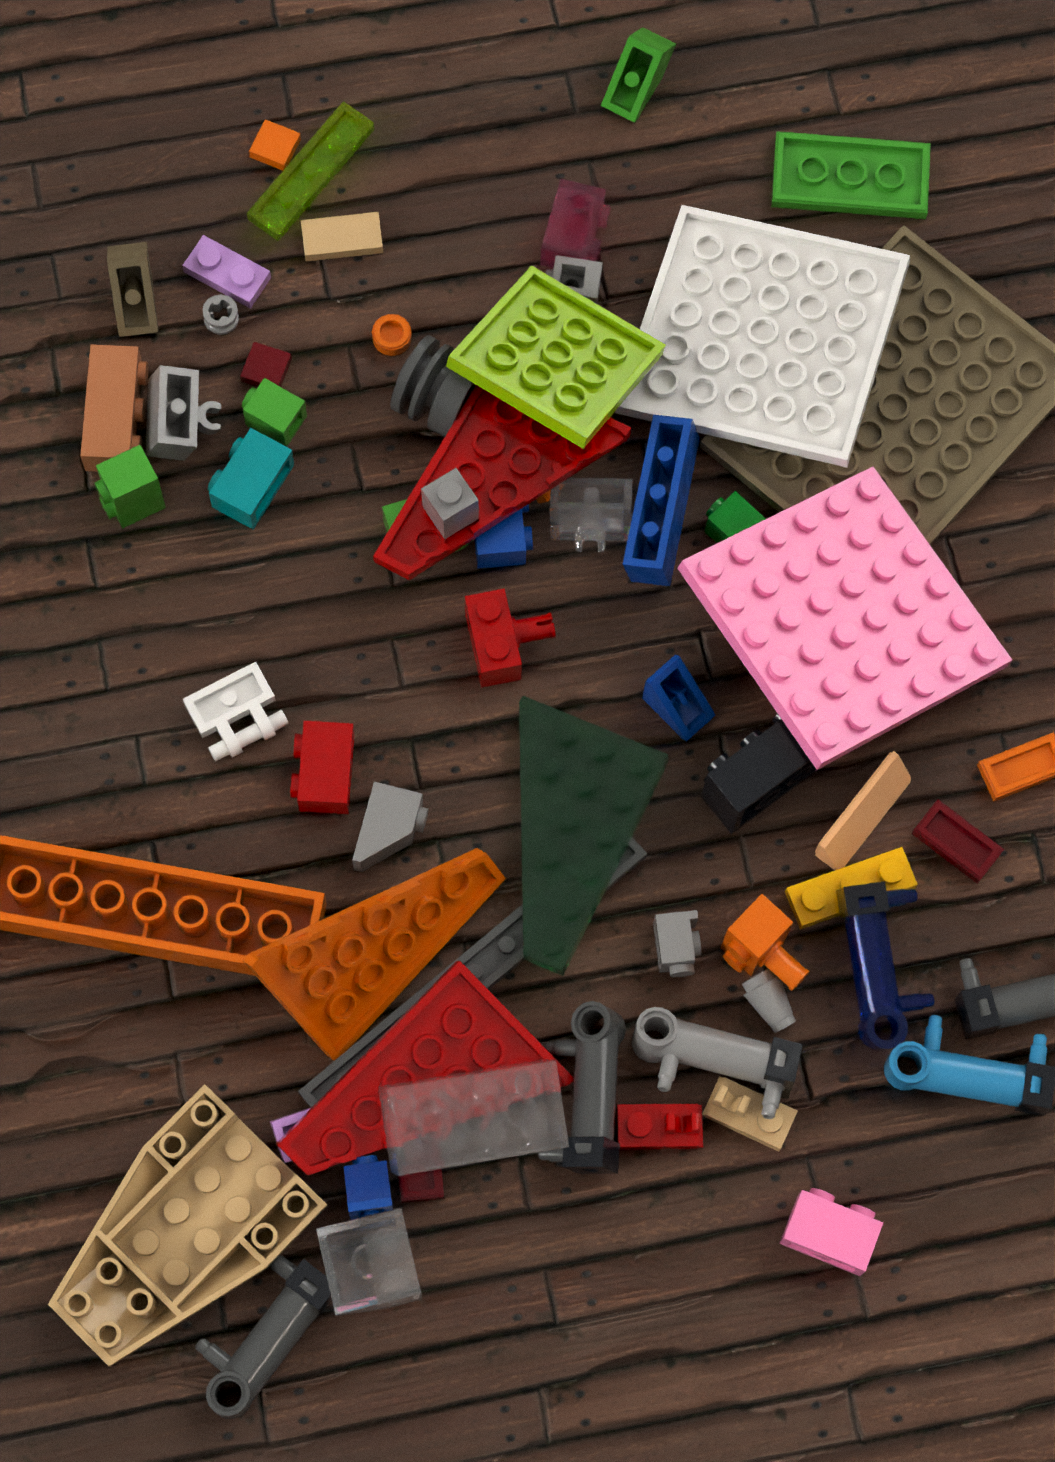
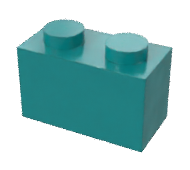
[208,428,294,530]

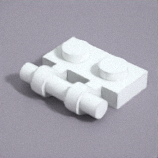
[183,662,289,762]

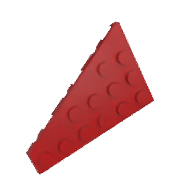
[373,385,631,581]
[276,961,574,1176]

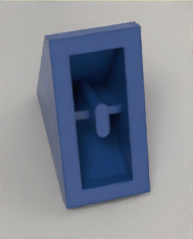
[642,654,716,742]

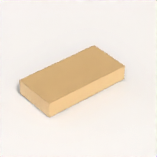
[301,212,383,262]

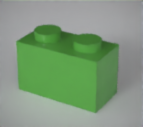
[94,445,166,529]

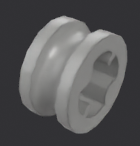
[202,294,239,335]

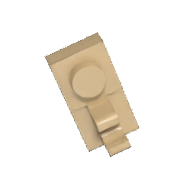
[702,1076,798,1152]

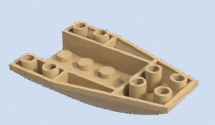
[48,1084,328,1367]

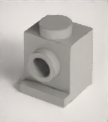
[545,255,603,304]
[653,910,701,977]

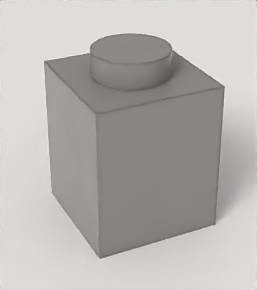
[421,468,479,539]

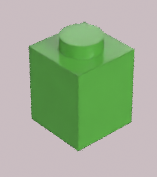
[242,378,307,447]

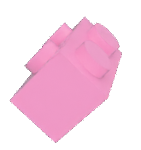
[780,1188,884,1276]

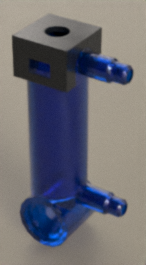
[836,881,935,1050]

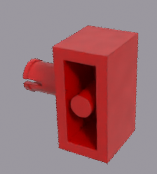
[465,588,556,688]

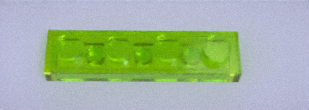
[247,101,375,241]

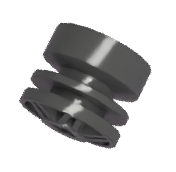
[390,335,476,437]

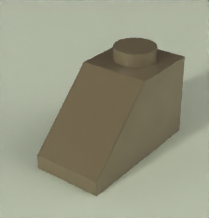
[107,242,158,337]

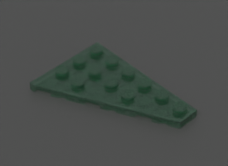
[519,696,669,976]

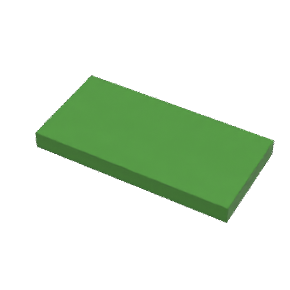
[771,131,931,219]

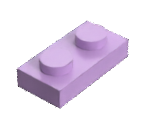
[182,235,271,309]

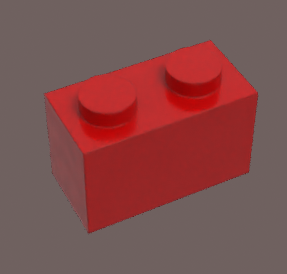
[290,721,355,814]

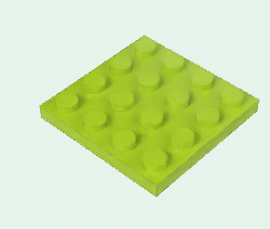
[446,265,666,449]

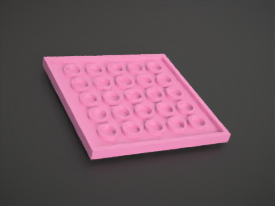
[677,467,1012,770]

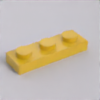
[785,847,918,930]

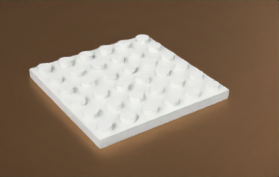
[615,205,910,468]

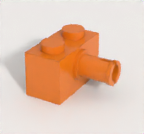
[721,894,810,991]

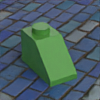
[601,27,676,123]

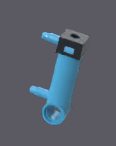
[884,1015,1055,1116]

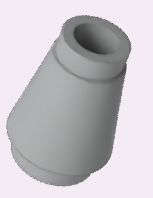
[741,968,796,1033]

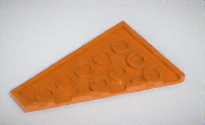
[242,848,506,1061]

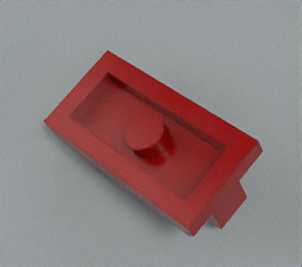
[617,1104,703,1150]

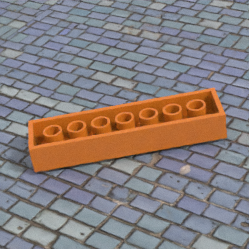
[0,835,327,976]

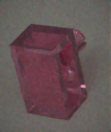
[540,179,611,268]

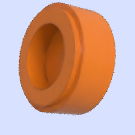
[372,314,412,356]

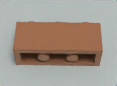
[80,344,148,472]

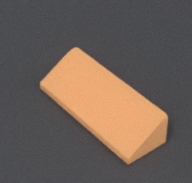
[815,751,911,870]

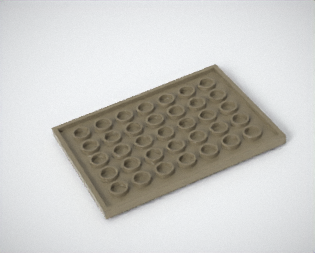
[700,225,1055,546]

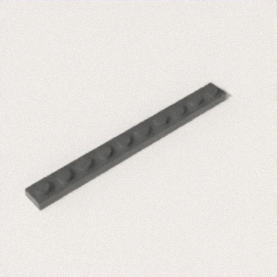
[298,823,647,1108]

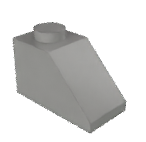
[352,782,429,872]

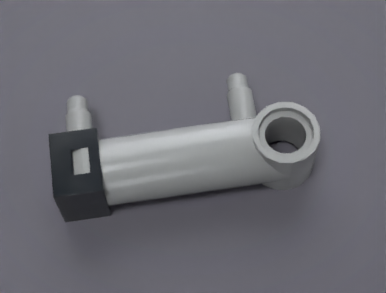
[632,1007,803,1119]

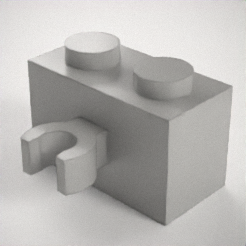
[145,365,221,461]

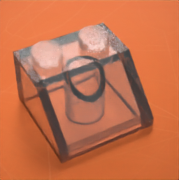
[316,1208,422,1316]

